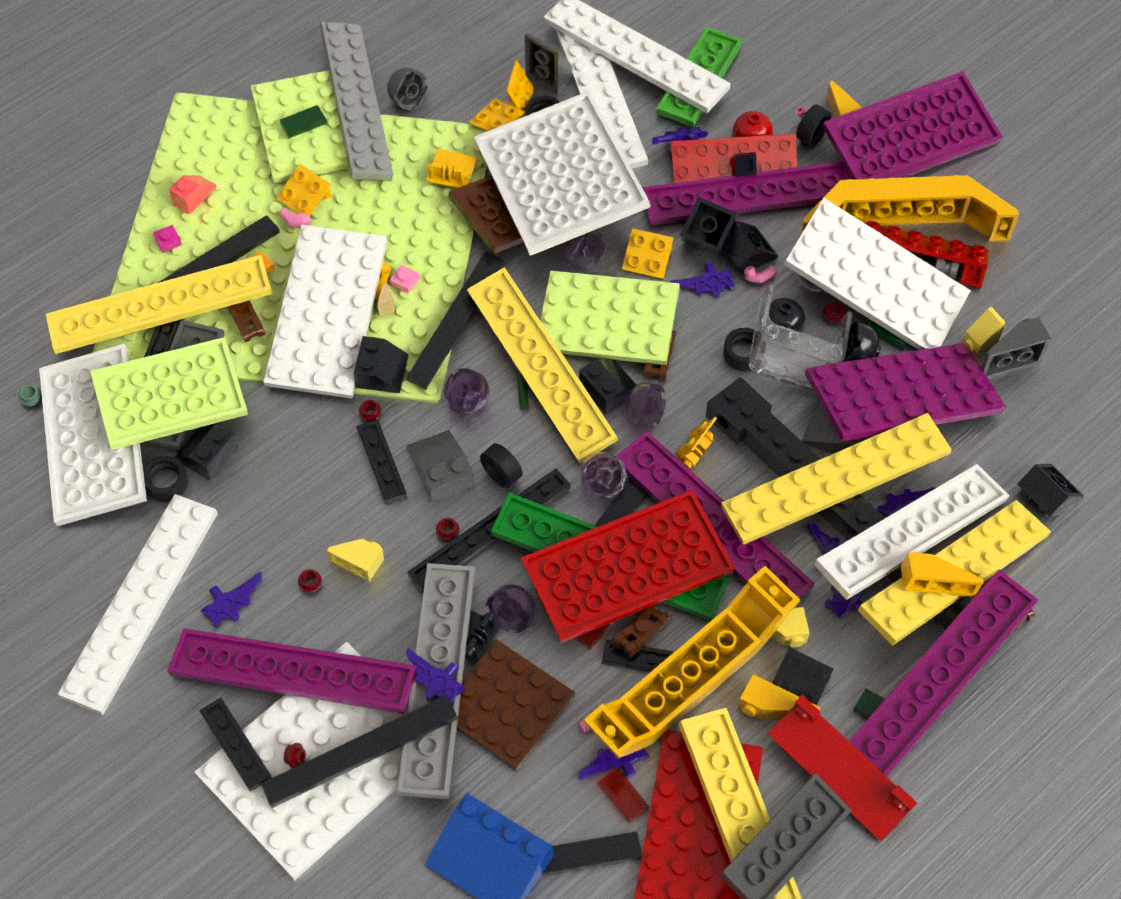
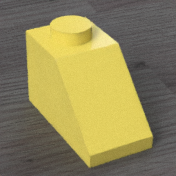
[962,307,1006,358]
[327,539,384,582]
[770,607,809,647]

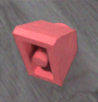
[169,175,217,215]

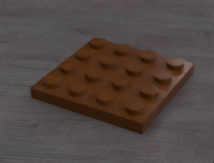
[448,176,523,254]
[457,639,575,771]

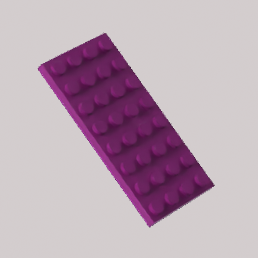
[822,71,1003,180]
[805,343,1006,441]

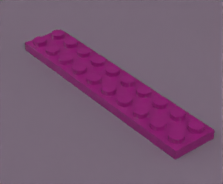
[642,162,852,226]
[614,431,815,599]
[849,569,1038,777]
[167,628,416,714]

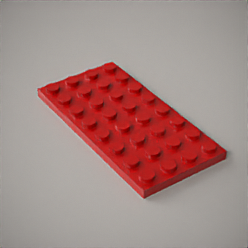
[520,490,736,643]
[634,730,763,899]

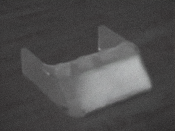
[749,285,852,392]

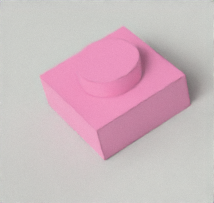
[390,265,420,294]

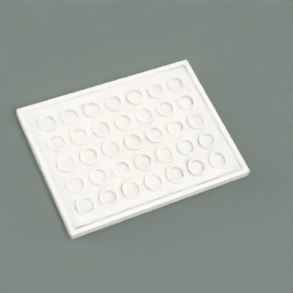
[474,91,651,256]
[195,642,409,881]

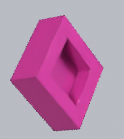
[153,225,182,253]

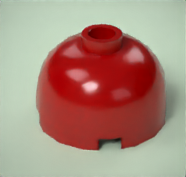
[732,111,773,138]

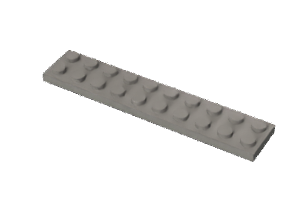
[320,22,394,180]
[397,563,475,799]

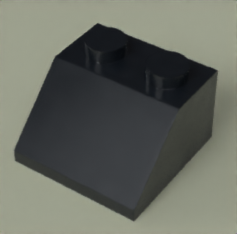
[680,197,738,253]
[721,220,779,269]
[354,336,409,393]
[579,359,642,415]
[174,423,239,481]
[1017,464,1084,517]

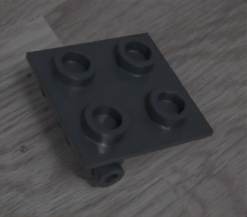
[465,610,501,664]
[772,647,834,705]

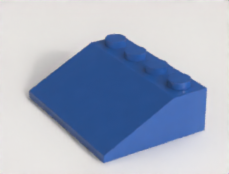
[425,793,554,899]

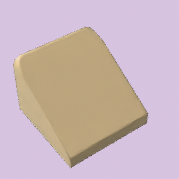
[377,283,395,317]

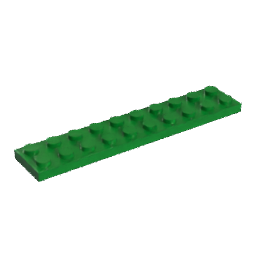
[491,492,729,621]

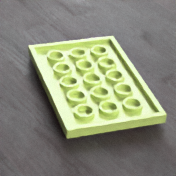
[251,70,349,184]
[540,271,680,365]
[90,337,248,450]

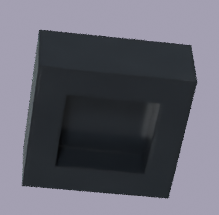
[734,152,757,177]

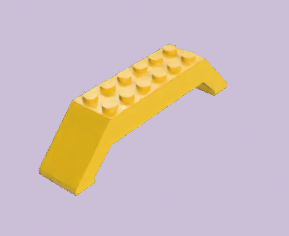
[800,175,1019,241]
[583,566,800,758]

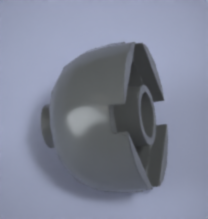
[387,68,428,110]

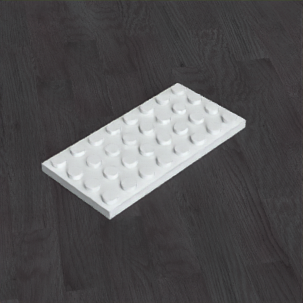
[784,198,970,350]
[263,225,388,399]
[39,344,147,526]

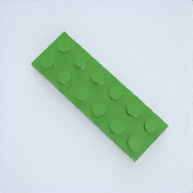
[656,27,743,127]

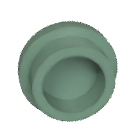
[19,385,42,406]

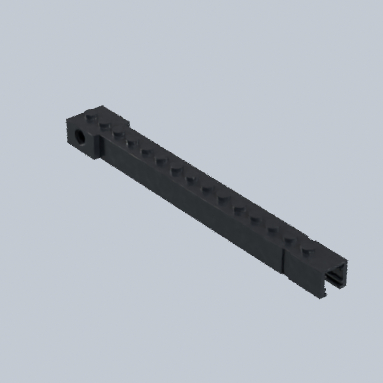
[706,377,972,630]

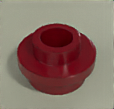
[823,302,845,323]
[359,400,382,422]
[436,518,459,541]
[298,569,322,593]
[283,743,306,768]

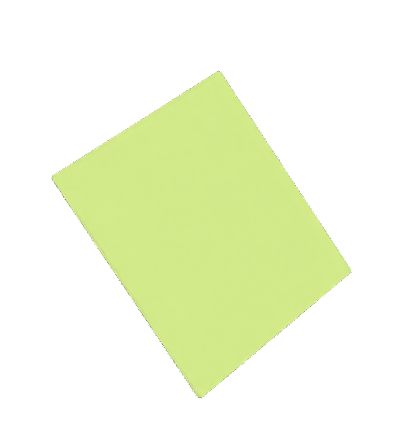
[92,93,487,403]

